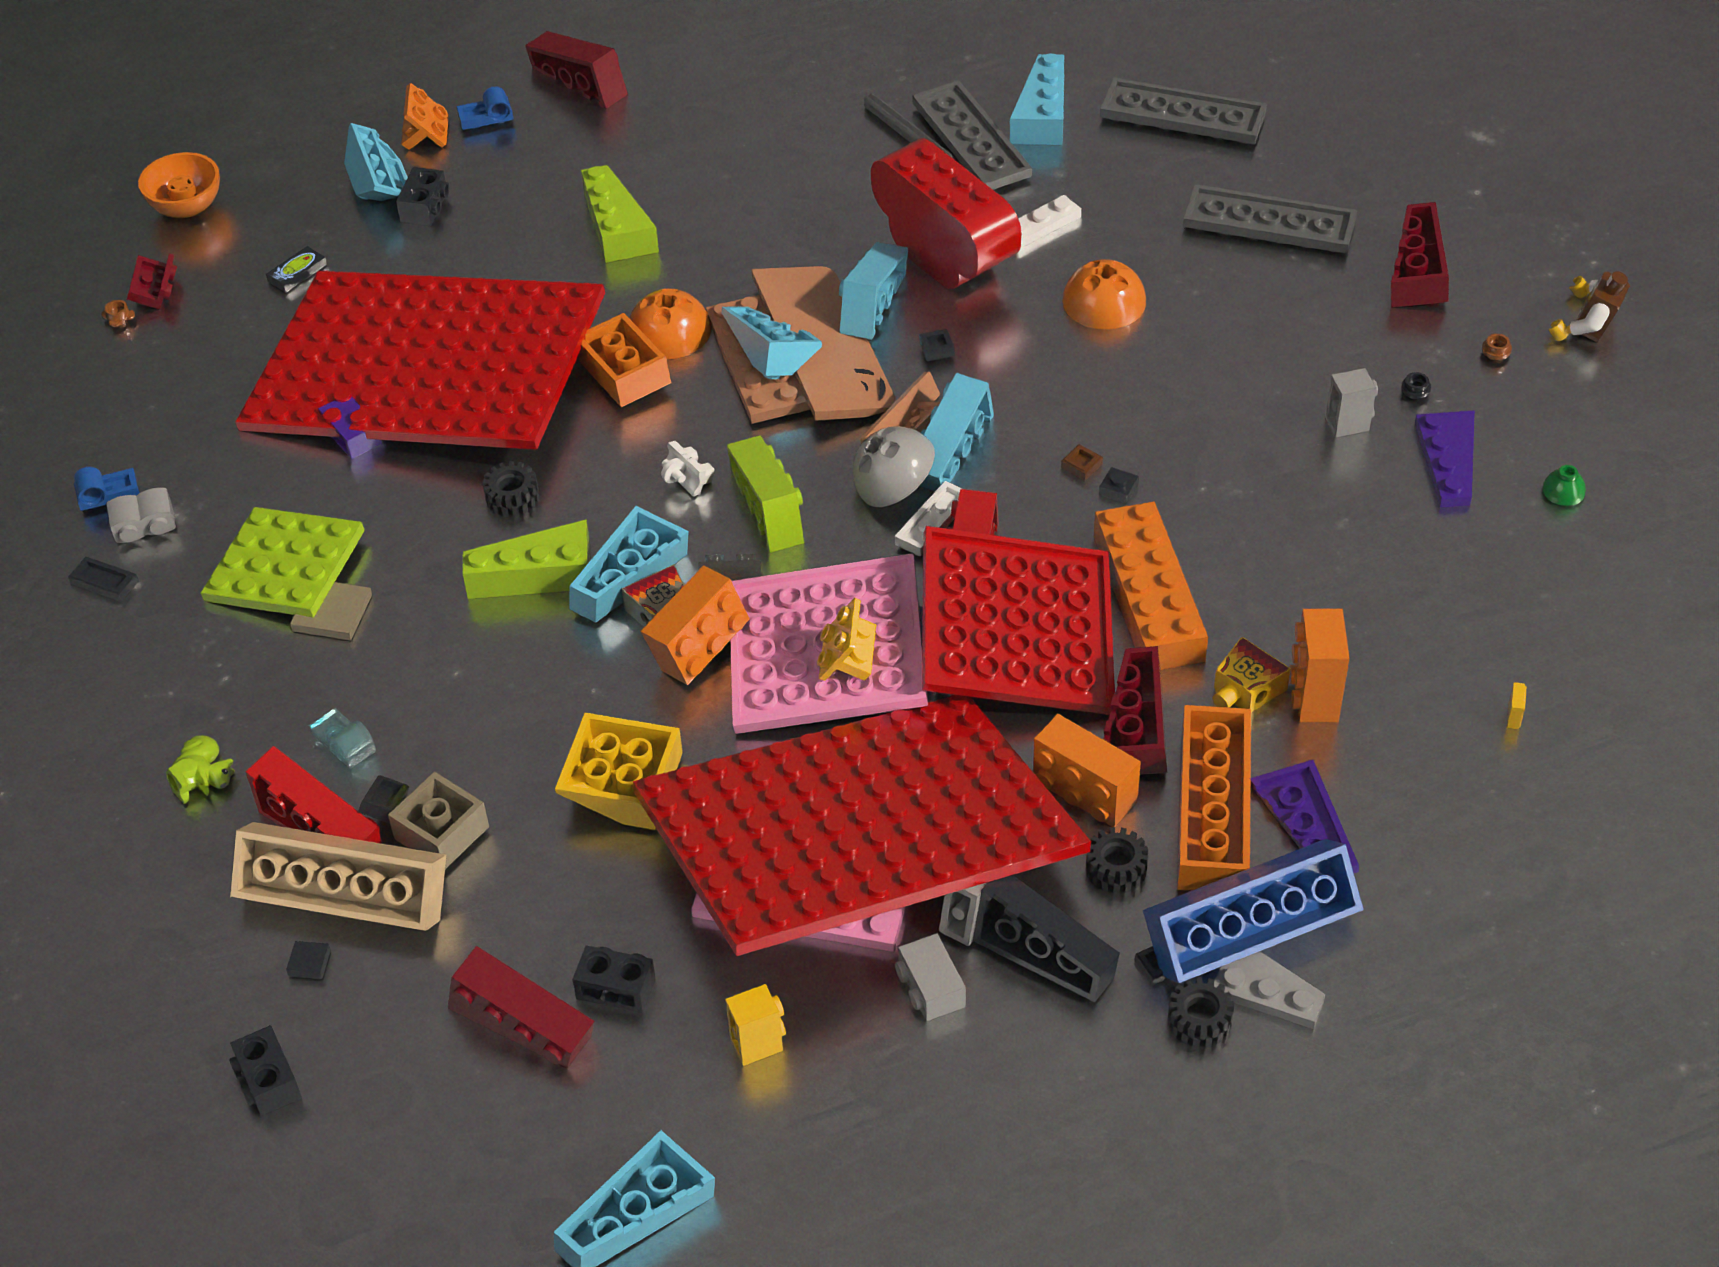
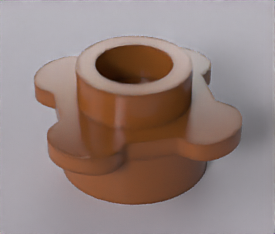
[101,300,135,327]

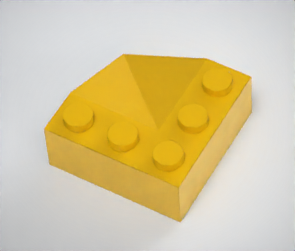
[555,713,683,830]

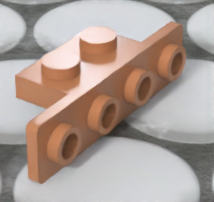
[860,372,940,444]

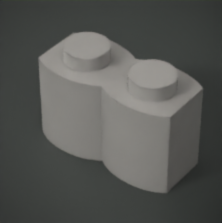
[106,488,176,543]

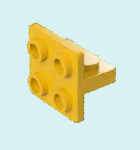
[817,597,876,681]

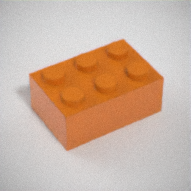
[578,313,671,407]
[640,565,750,685]
[1289,608,1350,722]
[1033,714,1141,827]

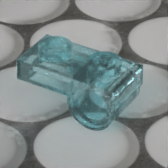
[309,708,376,770]

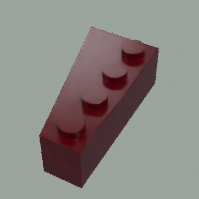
[525,31,628,109]
[1391,202,1449,308]
[1103,646,1168,775]
[448,946,595,1069]

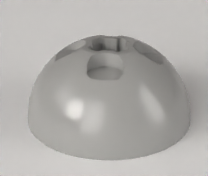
[852,426,935,507]

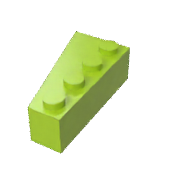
[581,165,659,263]
[727,435,804,553]
[463,519,591,599]

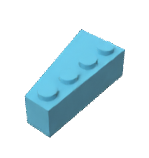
[920,373,994,491]
[569,506,689,622]
[554,1130,715,1267]

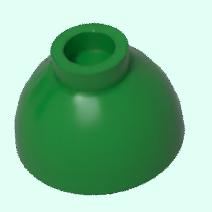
[1542,465,1586,506]

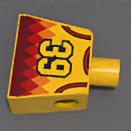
[1212,637,1291,713]

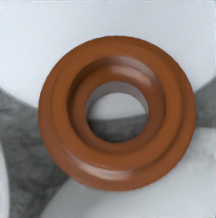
[1482,333,1512,360]

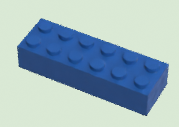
[1143,839,1364,983]

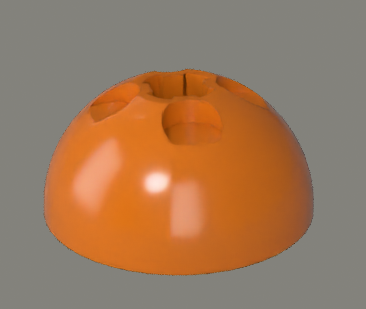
[138,152,220,218]
[1062,259,1146,329]
[629,289,711,359]

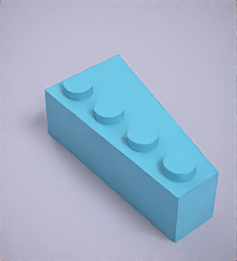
[1010,53,1064,145]
[839,242,908,340]

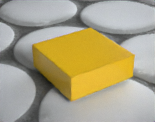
[1507,682,1527,729]

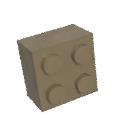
[388,771,489,869]

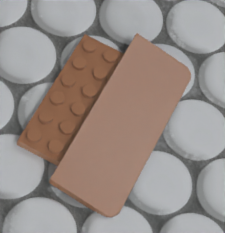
[706,266,896,424]

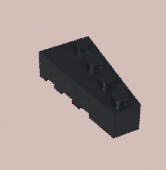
[973,875,1120,1002]

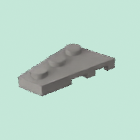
[1214,951,1325,1029]

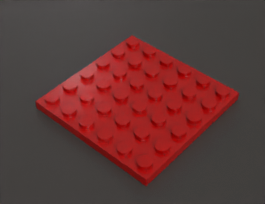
[922,526,1115,715]

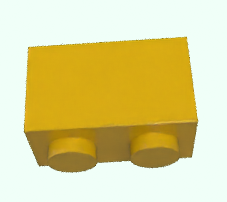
[725,984,786,1066]

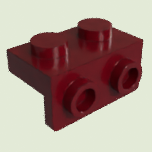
[126,253,177,309]

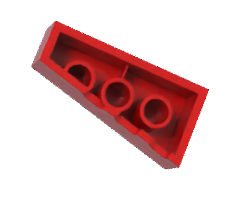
[948,489,999,535]
[245,746,382,844]

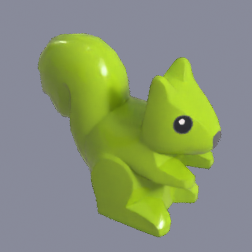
[166,735,235,804]

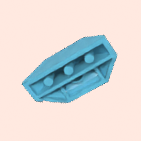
[344,123,408,202]

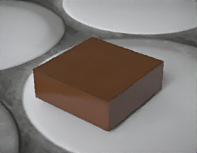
[1061,444,1103,481]

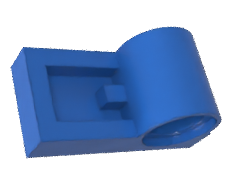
[456,87,514,130]
[74,467,140,511]

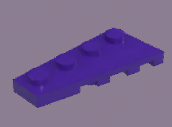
[1415,410,1475,508]
[1250,760,1359,873]

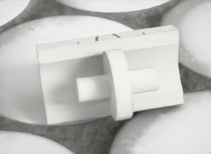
[661,441,715,496]

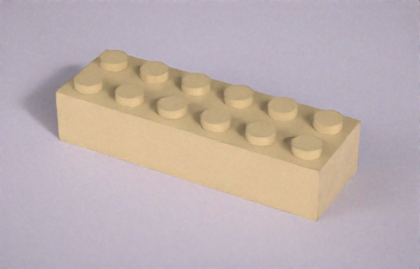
[230,822,446,931]

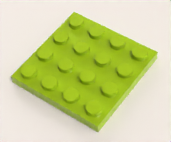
[201,507,365,618]

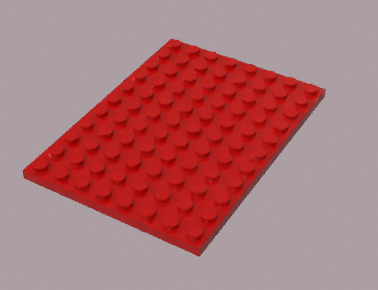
[235,271,606,450]
[633,695,1091,956]

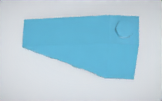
[721,307,822,379]

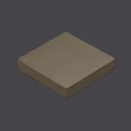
[290,582,372,640]

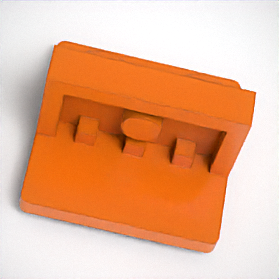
[401,83,449,150]

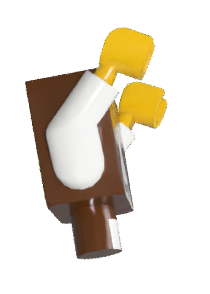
[1548,271,1630,342]

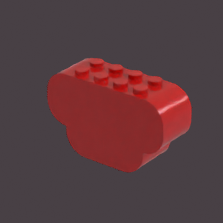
[871,138,1022,289]

